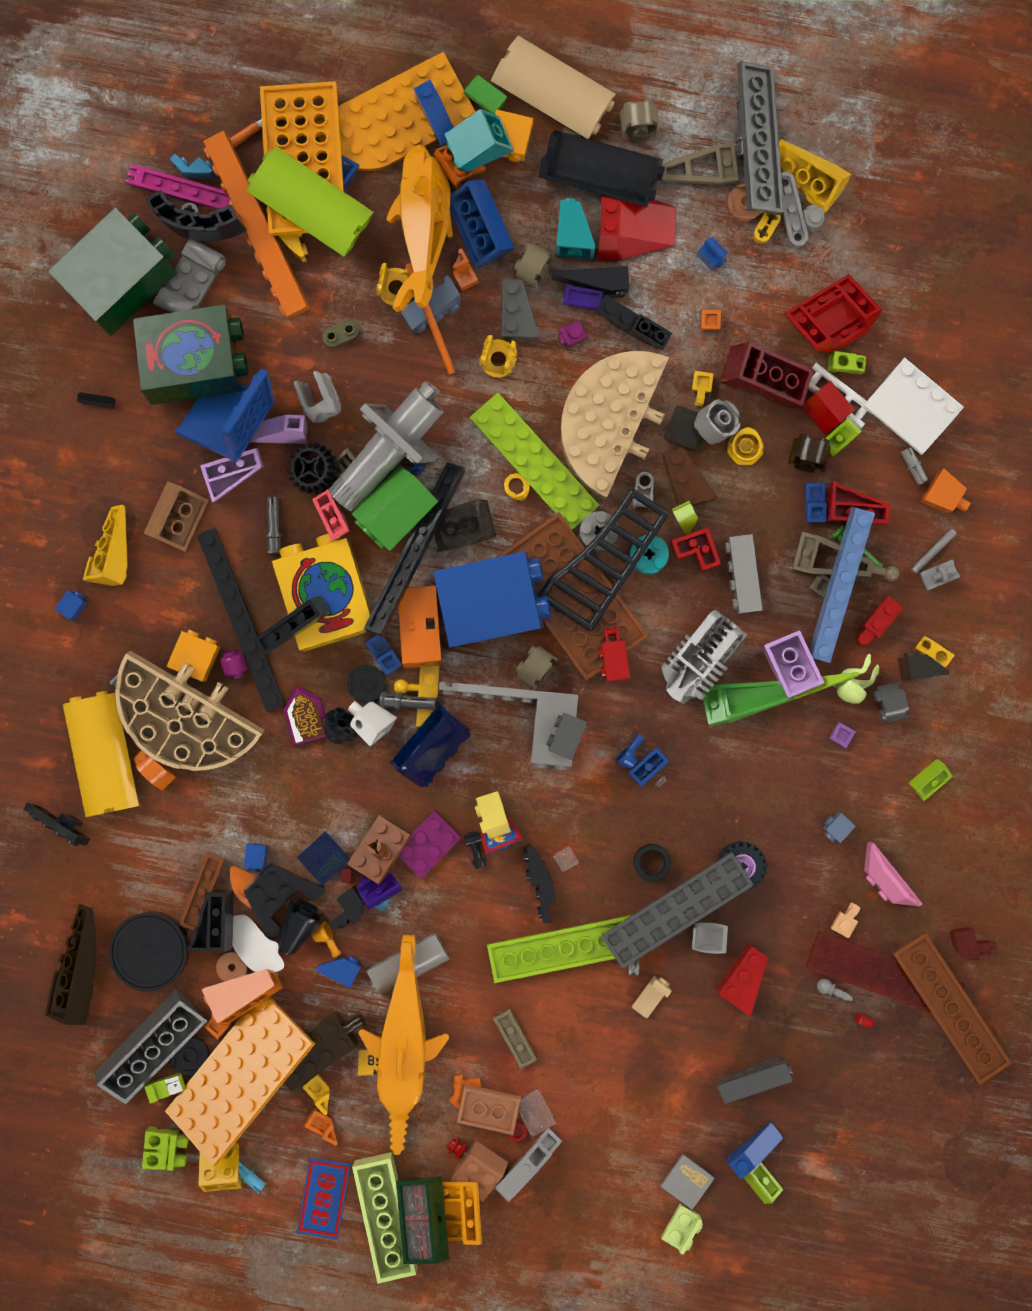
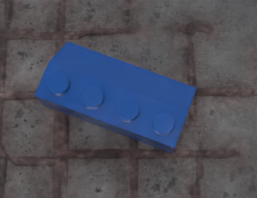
[450,179,514,268]

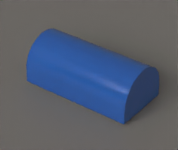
[628,747,670,787]

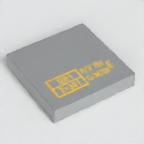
[660,1153,715,1209]

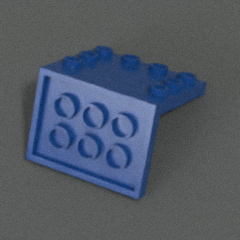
[175,369,275,462]

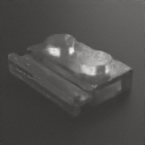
[518,1088,557,1137]

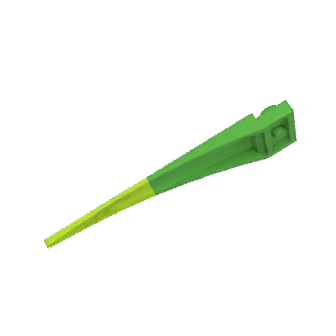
[702,672,859,727]

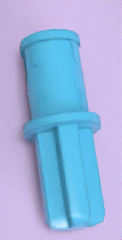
[239,1162,266,1194]

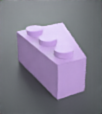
[200,448,264,503]

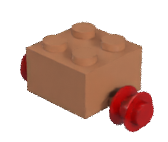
[447,1137,508,1202]

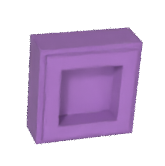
[829,722,856,748]

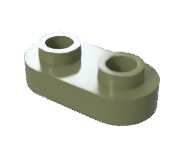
[322,320,360,348]

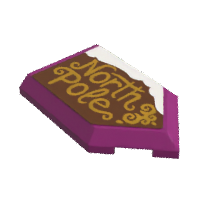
[283,685,328,746]

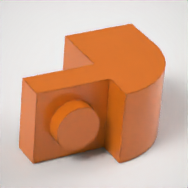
[133,750,176,791]

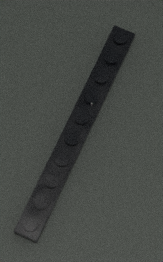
[364,462,466,637]
[197,528,285,712]

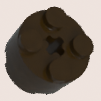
[788,434,831,473]

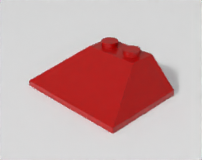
[785,274,882,353]

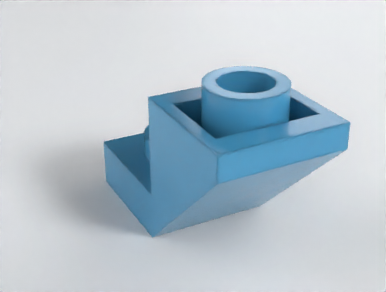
[170,154,216,179]

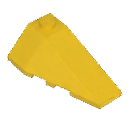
[779,139,852,213]
[83,505,127,586]

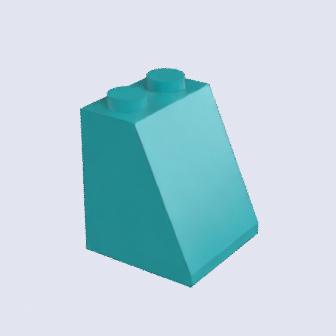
[445,109,514,171]
[555,198,595,260]

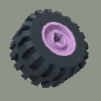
[718,841,767,891]

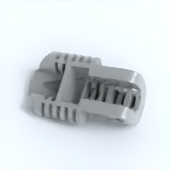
[661,610,748,704]

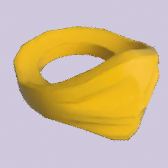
[504,473,529,501]

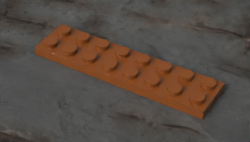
[892,931,1012,1085]

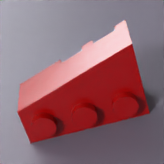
[827,481,890,526]
[716,943,768,1017]

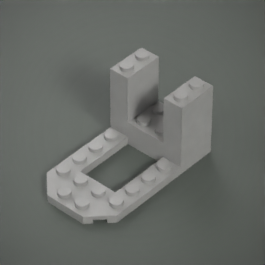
[439,682,578,770]

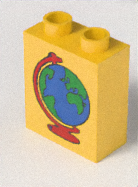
[272,534,372,652]

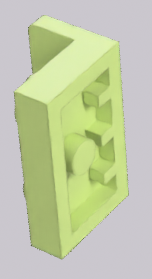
[661,1203,703,1254]

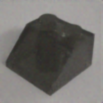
[898,651,950,681]

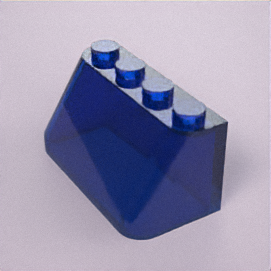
[390,703,470,788]

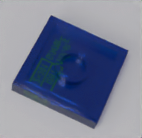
[297,831,350,886]

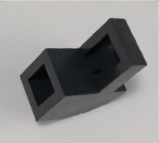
[330,886,364,929]

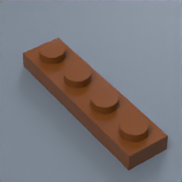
[179,852,226,931]

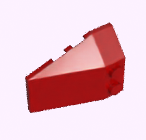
[598,195,676,262]

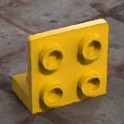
[199,1143,242,1192]

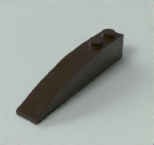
[45,904,96,1025]

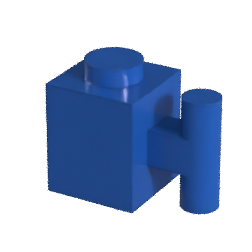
[697,237,728,271]

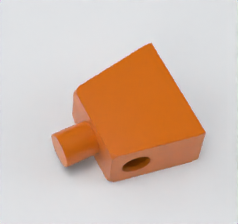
[920,468,971,514]

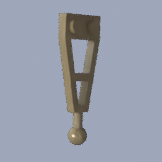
[661,143,739,185]
[792,532,899,582]

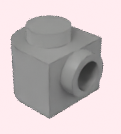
[803,205,824,232]

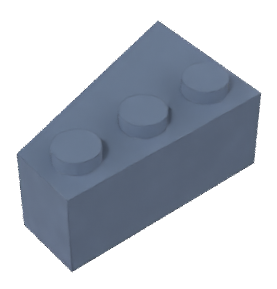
[400,275,462,334]

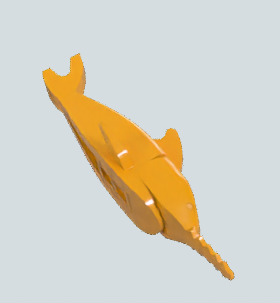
[359,934,449,1155]

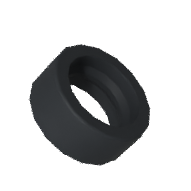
[633,844,671,882]

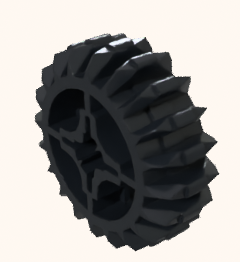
[287,442,338,494]

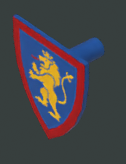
[481,818,522,855]

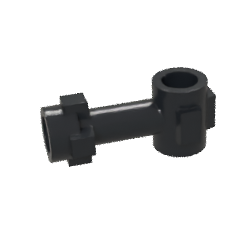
[463,831,486,869]

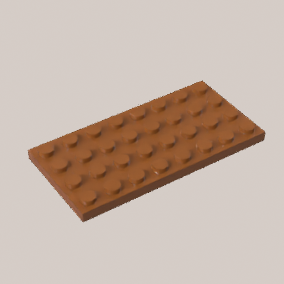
[497,512,648,681]

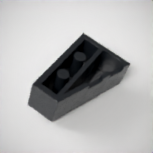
[187,890,234,952]

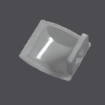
[692,922,728,954]

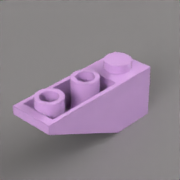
[250,415,308,444]

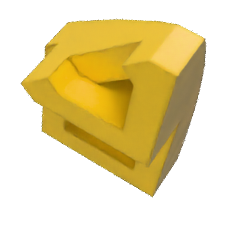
[302,1074,329,1115]

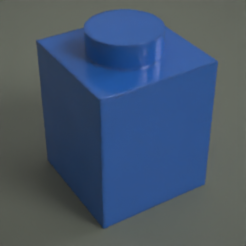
[54,590,88,621]
[244,843,268,872]

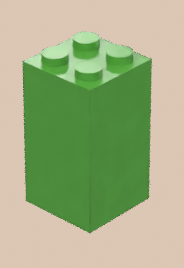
[352,465,438,551]

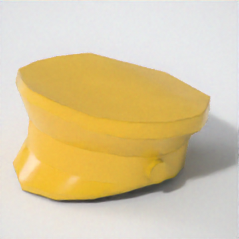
[727,427,764,465]

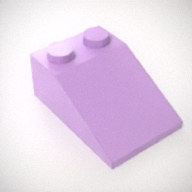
[763,630,824,698]

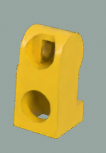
[914,636,955,671]

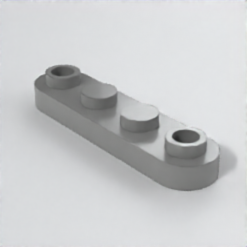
[781,172,808,248]

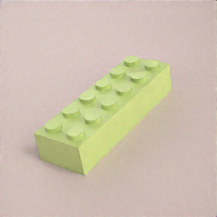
[352,1152,417,1283]

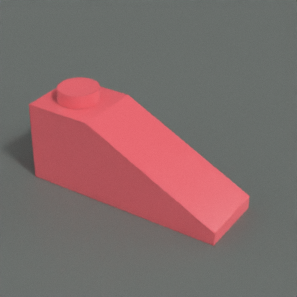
[312,489,349,541]

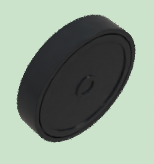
[109,911,190,991]

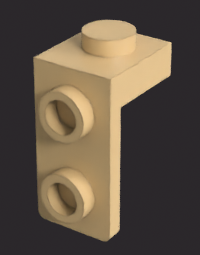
[632,976,672,1018]

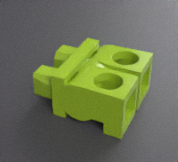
[142,1126,189,1171]

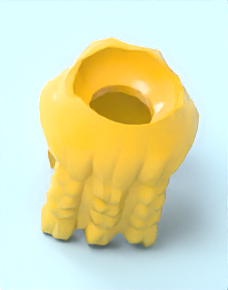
[376,263,410,306]
[479,335,517,378]

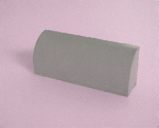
[367,932,450,996]

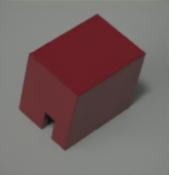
[341,867,353,882]

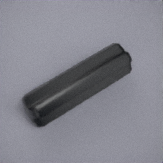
[77,392,116,408]

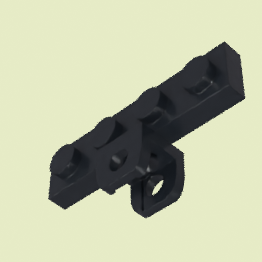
[23,803,90,846]

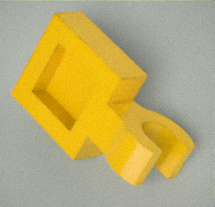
[691,371,714,407]

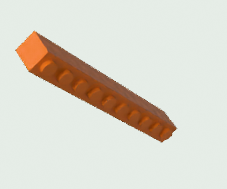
[203,130,310,319]

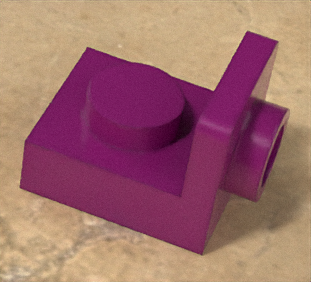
[557,320,588,349]

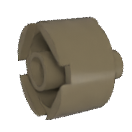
[619,100,660,142]
[514,243,555,289]
[516,645,559,690]

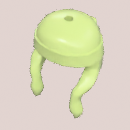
[833,654,879,704]

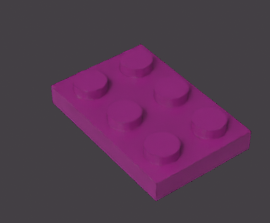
[399,810,462,879]

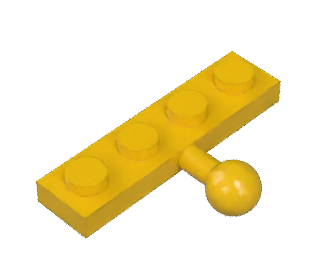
[394,666,440,728]

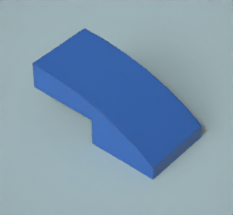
[805,482,827,522]
[365,635,402,675]

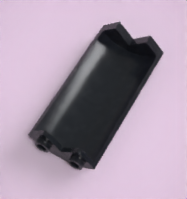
[538,130,665,207]

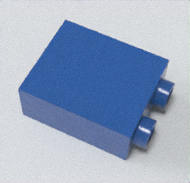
[433,551,552,648]

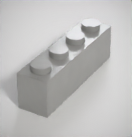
[725,534,762,614]

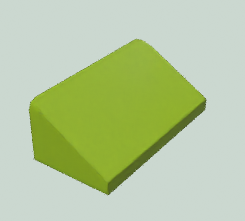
[909,759,953,801]
[744,1162,783,1204]

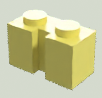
[475,791,511,839]

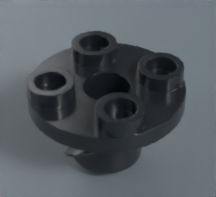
[323,707,358,744]

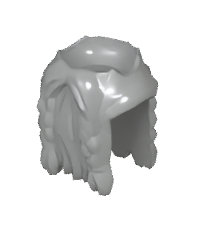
[294,371,341,423]

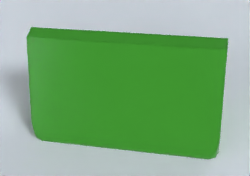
[464,75,507,114]

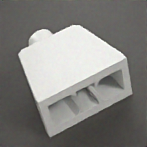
[348,701,397,746]

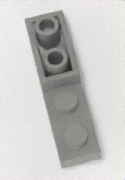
[494,1128,562,1202]

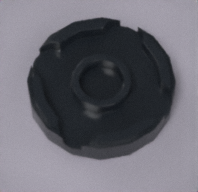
[347,665,386,703]
[170,1036,210,1075]

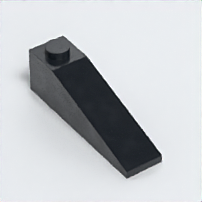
[551,266,629,297]
[254,595,331,655]

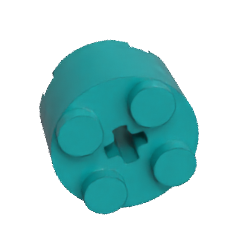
[629,535,669,575]

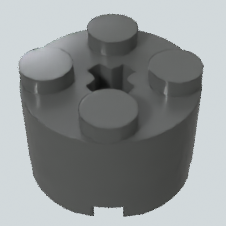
[873,681,910,724]

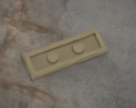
[493,1008,538,1069]

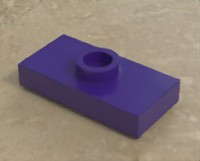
[563,285,604,311]

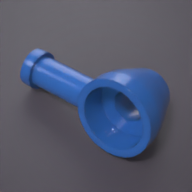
[615,734,645,769]

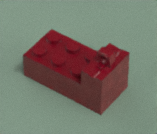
[720,341,813,408]

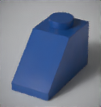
[316,955,362,988]

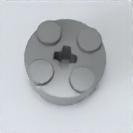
[694,399,740,445]
[579,511,618,552]

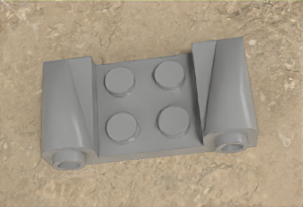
[153,239,226,313]

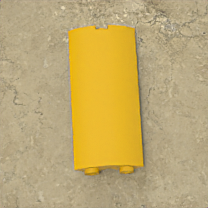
[63,691,139,817]

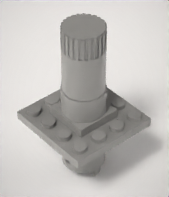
[329,381,444,512]

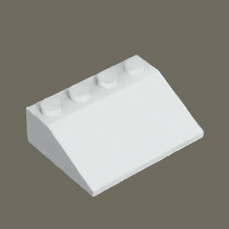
[863,358,963,455]

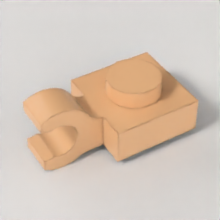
[831,902,860,938]

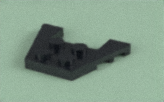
[243,863,325,941]

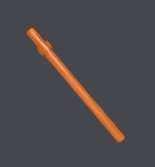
[406,262,456,374]

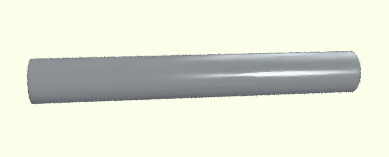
[911,529,957,574]

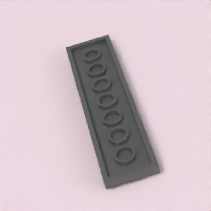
[737,61,784,215]

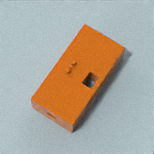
[398,586,443,669]

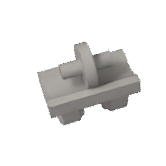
[919,559,960,590]

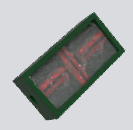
[396,1176,449,1264]

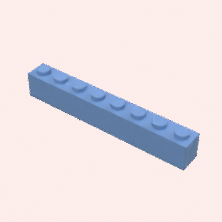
[809,507,875,663]

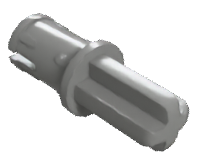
[901,447,928,485]

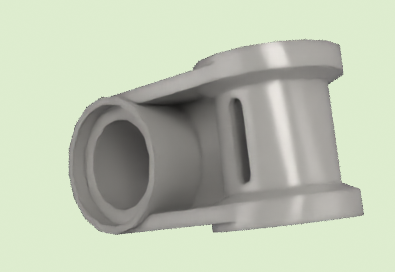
[632,472,654,510]

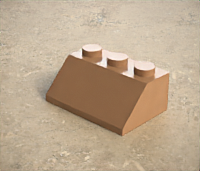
[144,481,209,552]

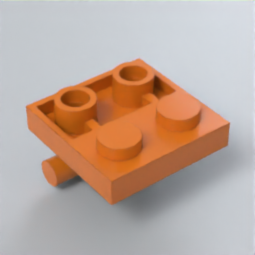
[434,145,486,190]

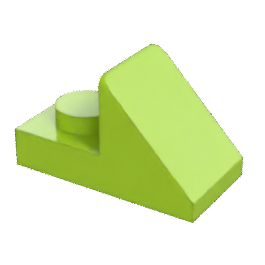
[825,417,862,456]

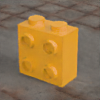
[495,110,533,162]
[167,630,221,682]

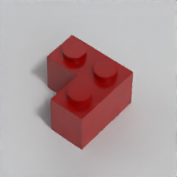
[670,528,721,572]

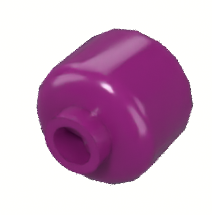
[220,649,248,679]

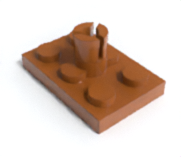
[347,815,412,885]

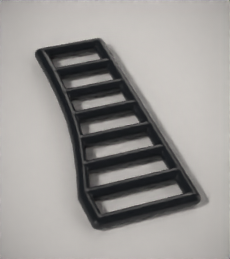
[538,489,669,631]

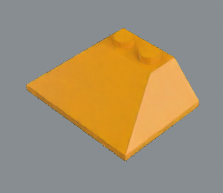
[442,1182,482,1245]

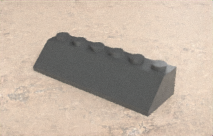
[94,989,208,1104]

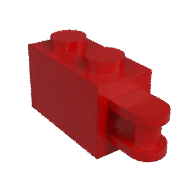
[856,596,904,646]
[598,626,630,682]

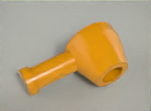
[312,922,341,958]

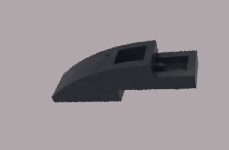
[595,295,672,350]
[524,845,556,923]

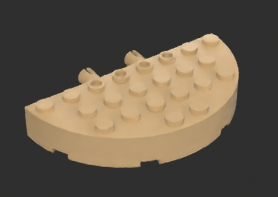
[560,351,669,500]
[115,651,264,771]

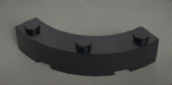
[145,190,247,242]

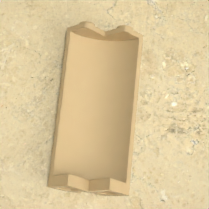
[491,36,616,139]

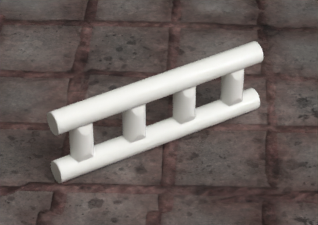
[808,363,872,429]

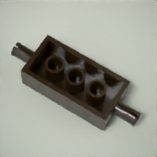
[285,1011,366,1092]

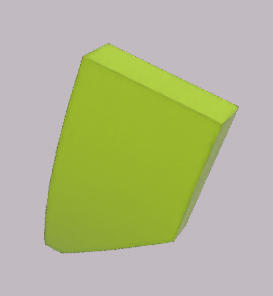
[672,501,698,535]

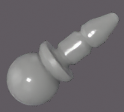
[817,979,853,1001]

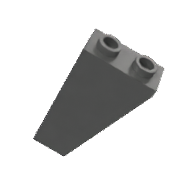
[715,1054,793,1104]

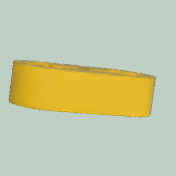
[753,213,781,244]

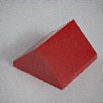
[801,380,855,435]

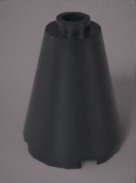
[278,899,325,955]

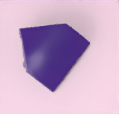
[357,872,402,910]

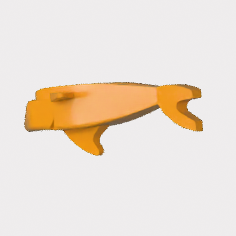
[387,145,453,312]

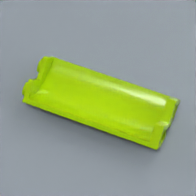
[246,147,374,257]

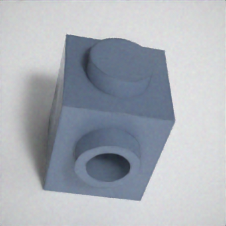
[822,812,856,843]

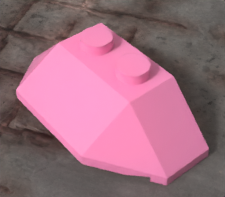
[864,842,923,906]

